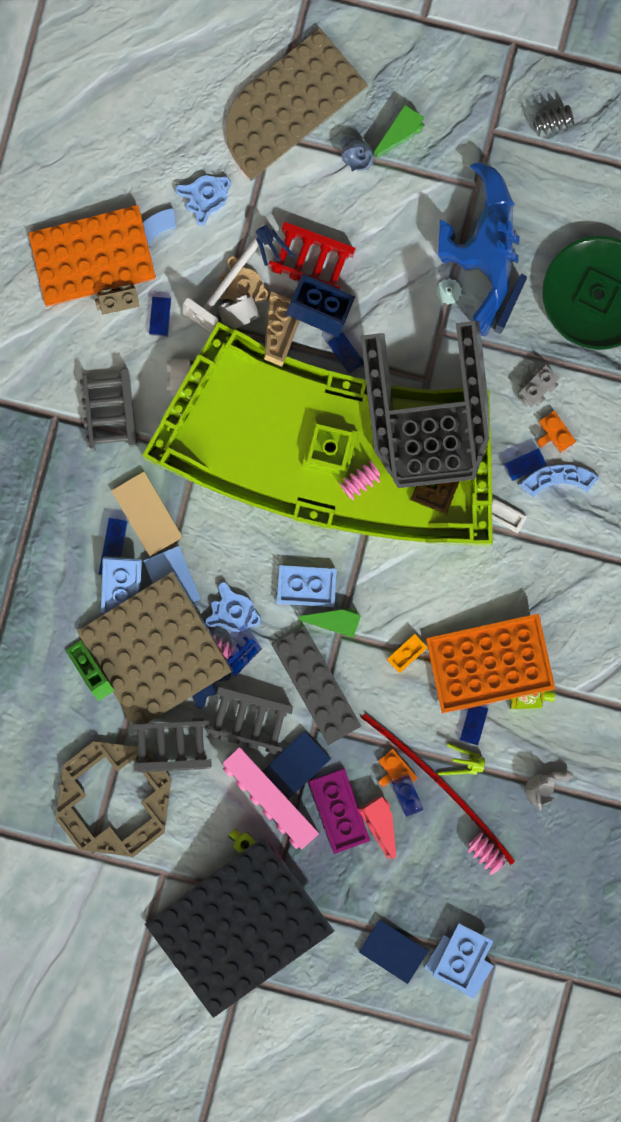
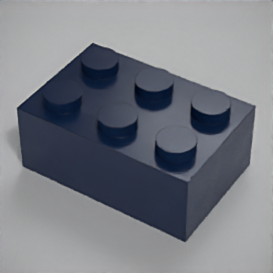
[285,274,355,337]

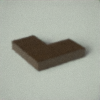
[410,481,460,515]

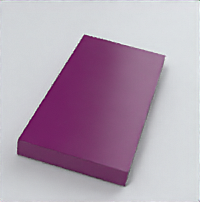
[308,768,370,854]

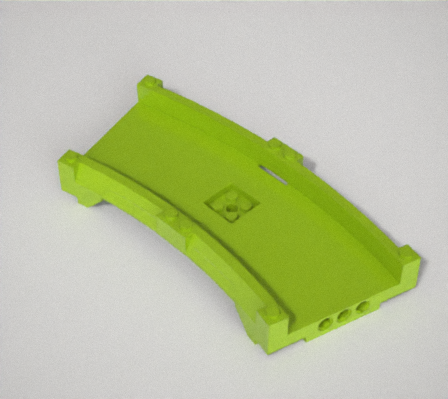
[142,322,493,547]

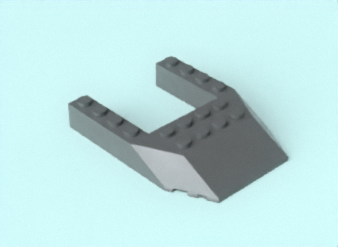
[361,321,489,488]

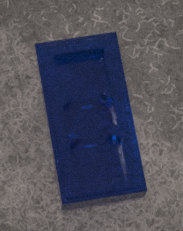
[327,332,364,374]

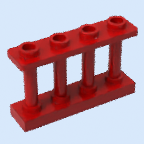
[268,222,356,290]

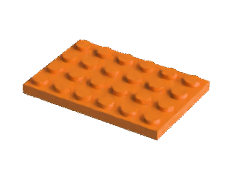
[28,205,157,307]
[426,613,556,714]

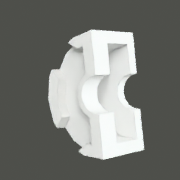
[217,295,261,329]
[167,359,194,396]

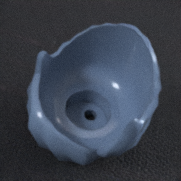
[341,135,375,172]

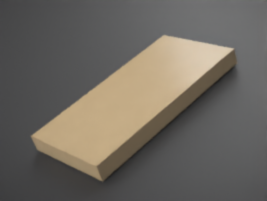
[111,472,183,557]

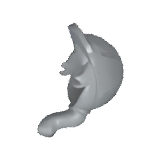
[525,770,573,811]

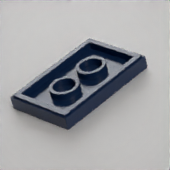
[494,274,527,334]
[263,731,331,799]
[359,919,429,984]

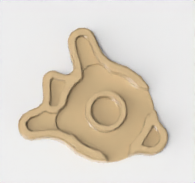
[214,256,269,303]

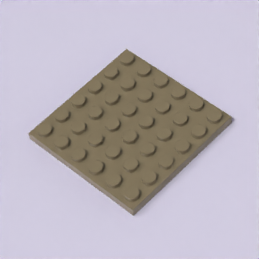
[77,572,233,725]

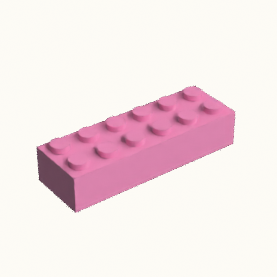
[223,747,319,849]

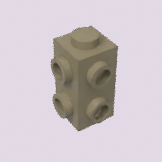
[95,284,140,315]

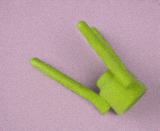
[437,743,485,775]

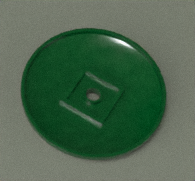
[542,236,621,350]

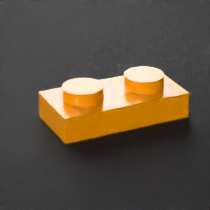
[387,634,428,674]

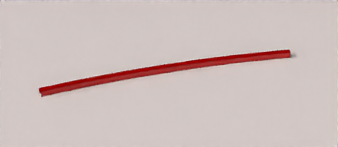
[362,714,515,865]

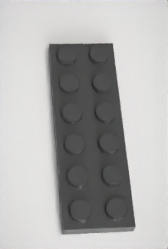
[272,626,362,745]

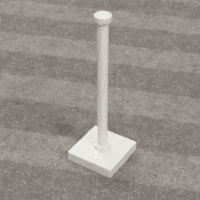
[182,224,272,334]

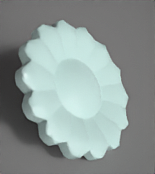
[436,278,462,305]

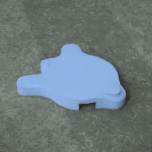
[175,175,231,226]
[205,582,261,632]

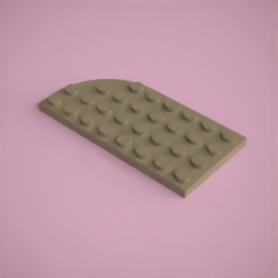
[226,28,368,181]

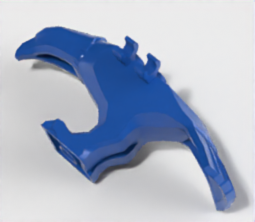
[438,163,520,336]

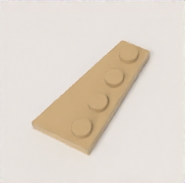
[264,291,300,366]

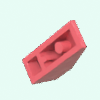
[358,797,396,859]

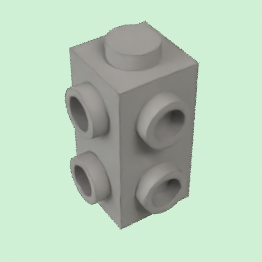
[518,365,559,408]

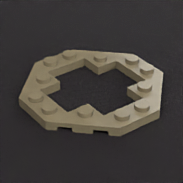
[56,741,172,857]

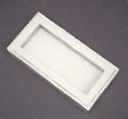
[492,498,527,534]

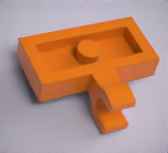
[536,411,576,453]
[378,749,418,791]

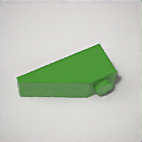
[374,105,425,158]
[299,608,361,638]
[65,640,115,701]

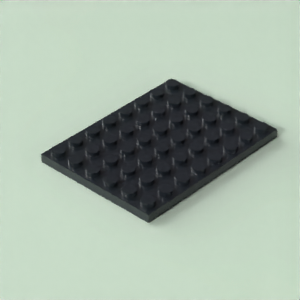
[144,835,334,1018]

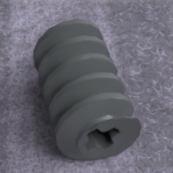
[532,105,574,137]

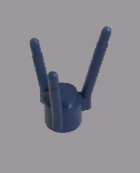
[256,225,294,266]

